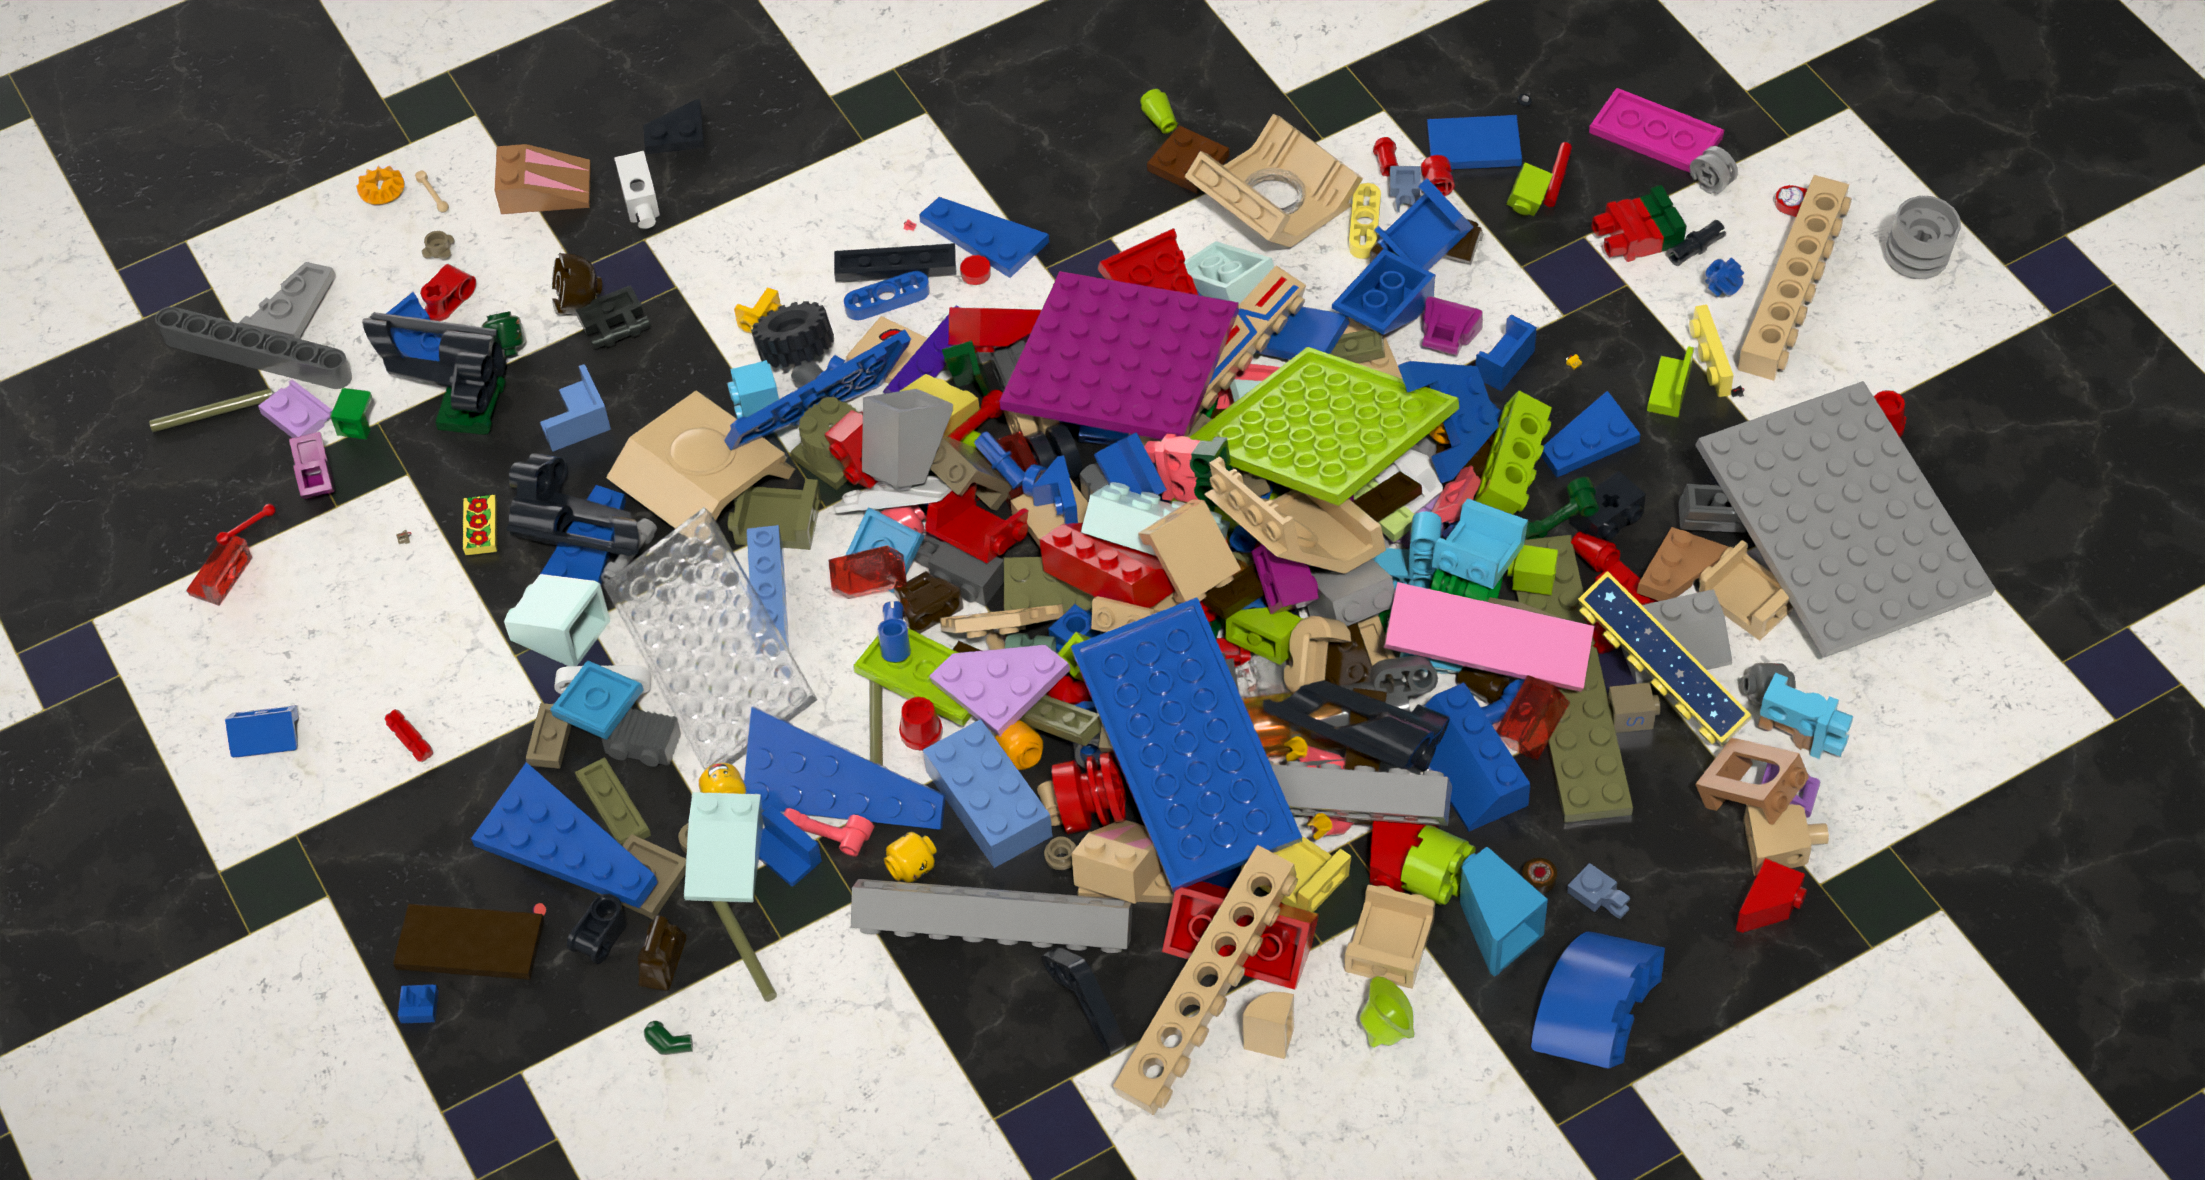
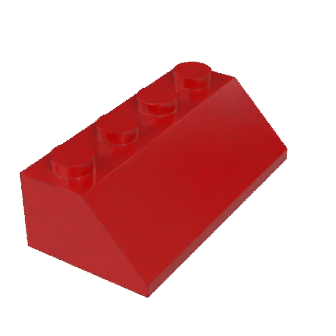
[1162,881,1319,990]

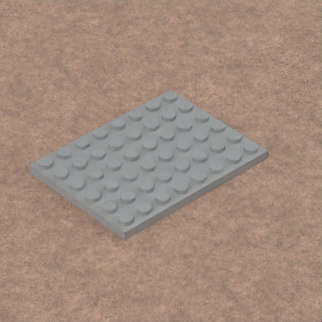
[1695,381,1995,658]

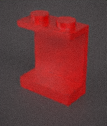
[925,482,1029,563]

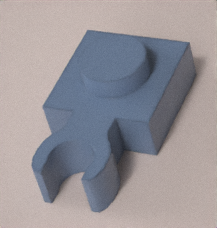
[1390,166,1421,212]

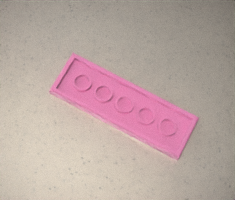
[1384,582,1594,692]

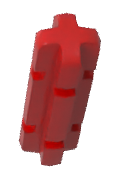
[384,709,433,762]

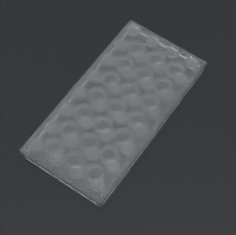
[603,507,818,771]

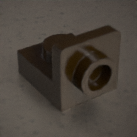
[1443,219,1484,265]

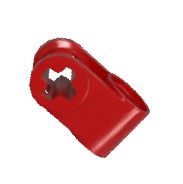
[420,264,476,321]

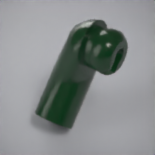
[644,1020,693,1055]

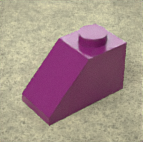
[1251,544,1319,614]

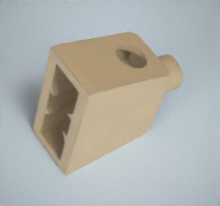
[1744,804,1829,876]

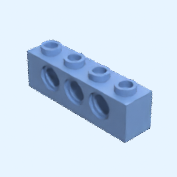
[747,525,789,656]

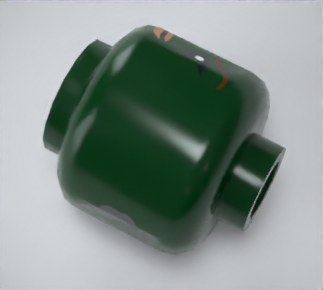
[481,311,525,356]

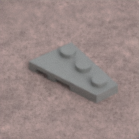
[239,262,335,339]

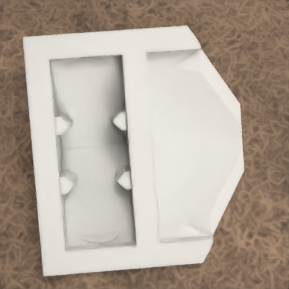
[1373,449,1443,514]

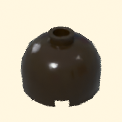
[552,253,602,315]

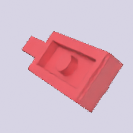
[1431,466,1481,523]

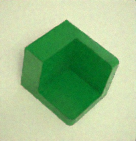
[330,388,372,440]

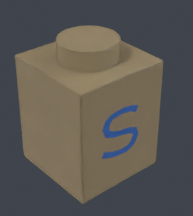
[1608,682,1660,733]

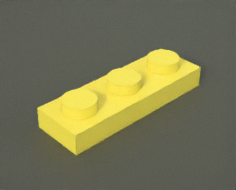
[1689,304,1734,397]

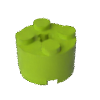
[1401,825,1476,905]

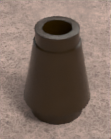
[1457,666,1510,704]

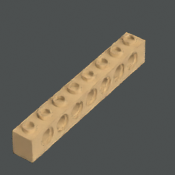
[1738,175,1852,381]
[1113,845,1298,1115]

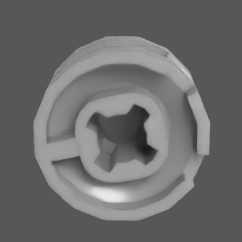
[1690,146,1738,194]

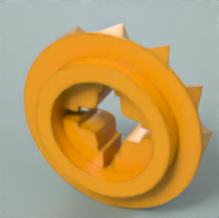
[356,165,405,204]

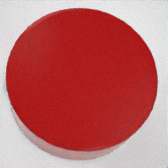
[960,255,991,285]

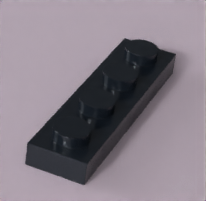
[834,243,957,282]

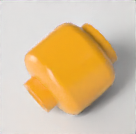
[995,720,1043,770]

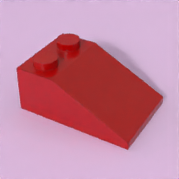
[948,307,1041,352]

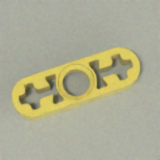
[1349,183,1381,259]

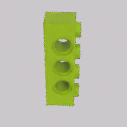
[1475,391,1552,515]

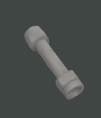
[601,518,657,588]

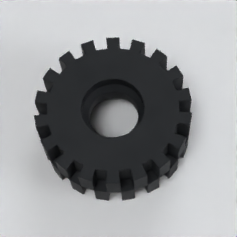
[751,301,834,368]

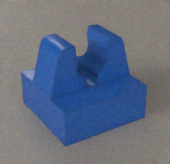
[398,985,439,1023]

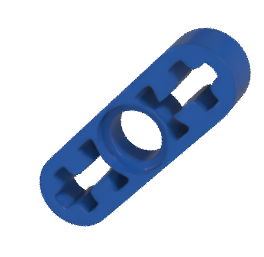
[844,271,930,321]

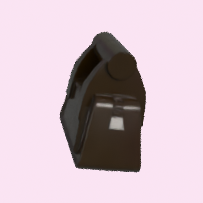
[894,571,964,634]
[638,916,686,991]

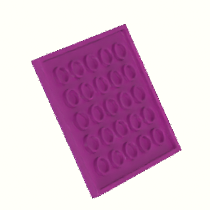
[1000,271,1239,440]

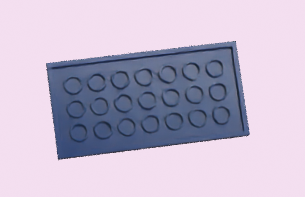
[1071,597,1302,892]

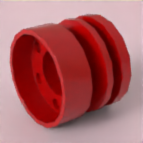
[1052,752,1126,834]

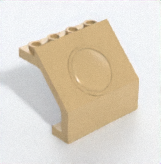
[606,390,795,547]
[1205,457,1386,574]

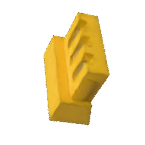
[1566,354,1582,369]

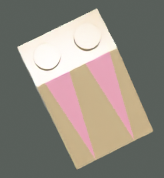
[1071,820,1163,904]

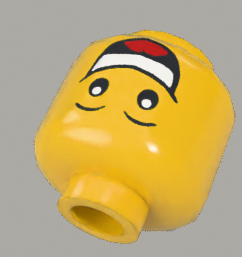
[698,763,746,794]

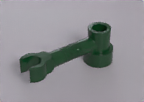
[1525,477,1599,540]

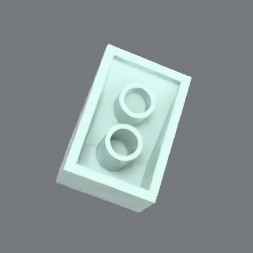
[1184,241,1274,304]
[684,792,763,902]

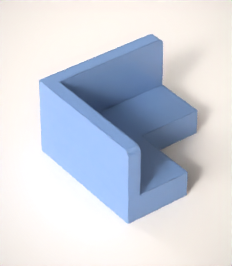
[540,364,611,452]

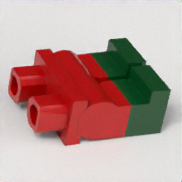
[1591,185,1687,262]

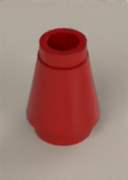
[1571,532,1620,572]

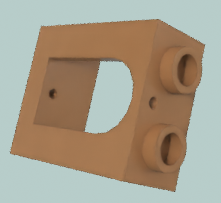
[1696,737,1809,825]

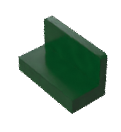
[942,341,990,397]

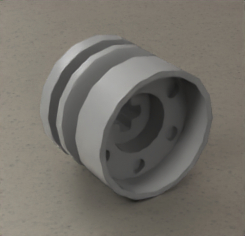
[1885,195,1961,279]

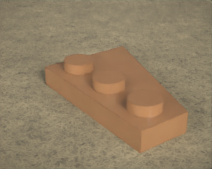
[1637,527,1729,601]

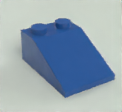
[1332,249,1435,335]

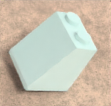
[504,574,610,666]

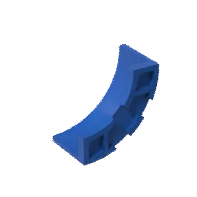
[1531,932,1665,1069]

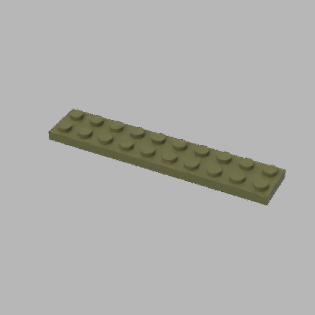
[1511,535,1633,823]

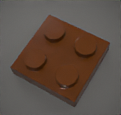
[1147,125,1229,194]

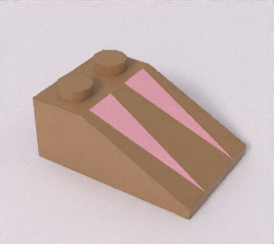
[494,144,591,214]

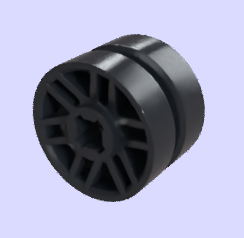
[1023,422,1083,480]

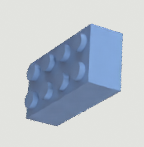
[923,719,1053,868]

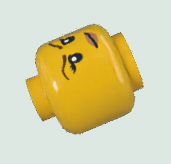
[884,832,937,883]

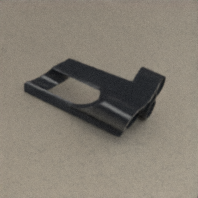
[362,312,506,414]
[507,453,639,556]
[1262,680,1450,772]

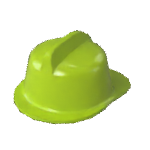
[1360,976,1414,1048]

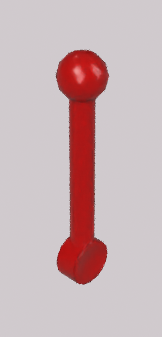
[216,504,276,546]

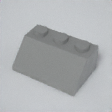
[1620,589,1732,684]

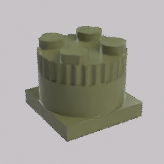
[790,397,859,490]

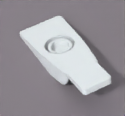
[834,476,952,513]

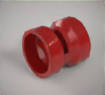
[1420,155,1455,196]

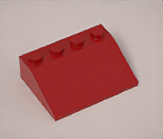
[1039,523,1175,608]

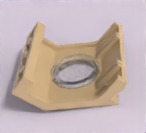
[1185,114,1363,247]

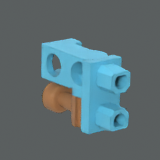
[1758,673,1853,759]

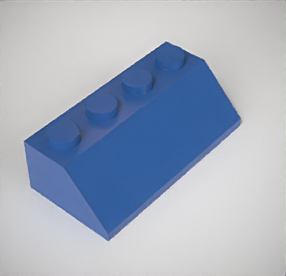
[1424,683,1530,832]

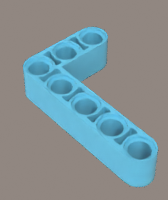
[1372,511,1442,589]

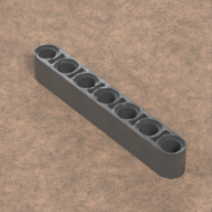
[155,307,352,389]

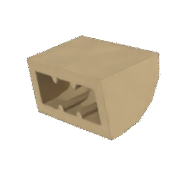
[1243,992,1294,1059]

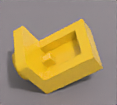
[734,287,782,333]

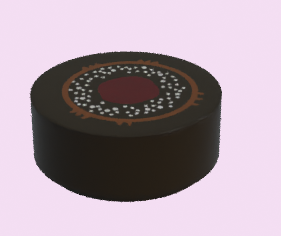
[1522,858,1557,894]

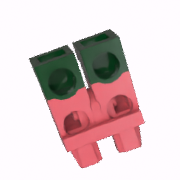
[1144,433,1232,507]

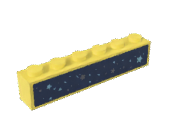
[1578,571,1752,746]

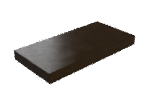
[393,904,544,980]

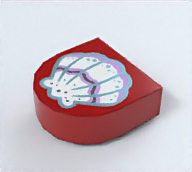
[1775,185,1808,217]

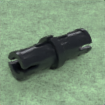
[1667,220,1726,266]

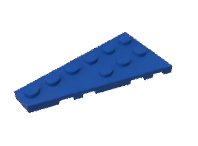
[724,329,912,450]
[744,706,946,829]
[471,762,658,909]

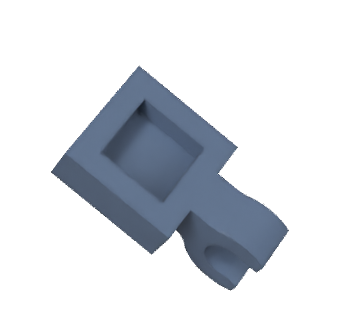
[1567,863,1630,919]

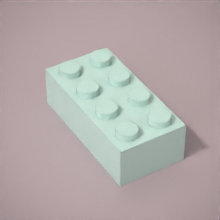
[1081,482,1230,556]

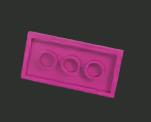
[1589,88,1724,173]

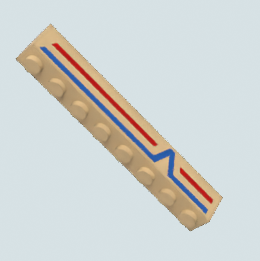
[1129,265,1306,446]

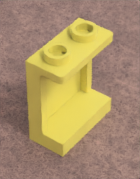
[1242,836,1351,912]

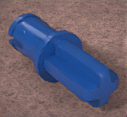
[974,431,1025,490]

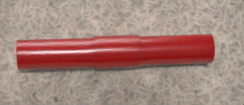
[1544,142,1572,207]

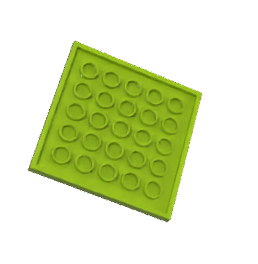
[1189,347,1459,506]

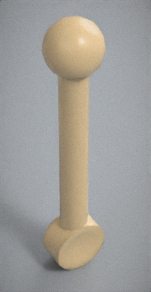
[415,170,449,212]

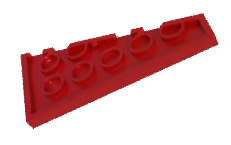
[1098,228,1230,398]

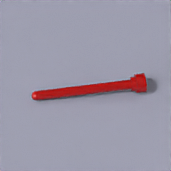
[948,390,1004,441]

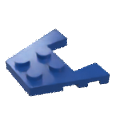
[1398,361,1499,483]

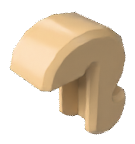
[1284,616,1351,692]

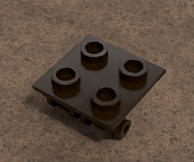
[1325,622,1373,685]

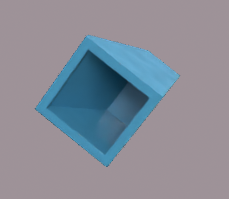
[1460,847,1548,977]

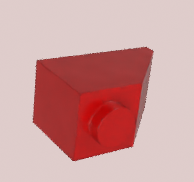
[1736,858,1807,933]

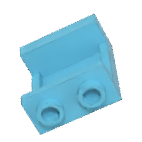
[1432,498,1528,589]

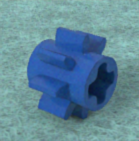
[1705,257,1744,297]

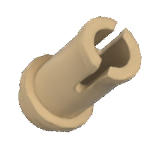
[1037,781,1063,826]

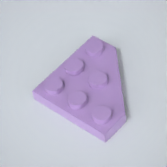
[929,645,1071,737]

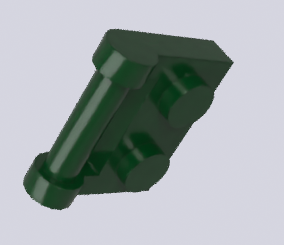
[435,376,506,434]

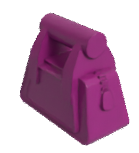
[1422,296,1483,356]

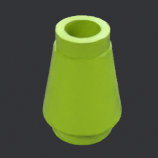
[1140,89,1177,134]

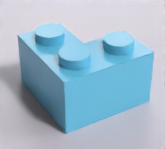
[727,360,779,419]

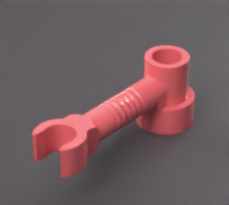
[783,808,874,856]

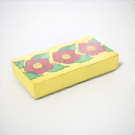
[463,495,497,555]

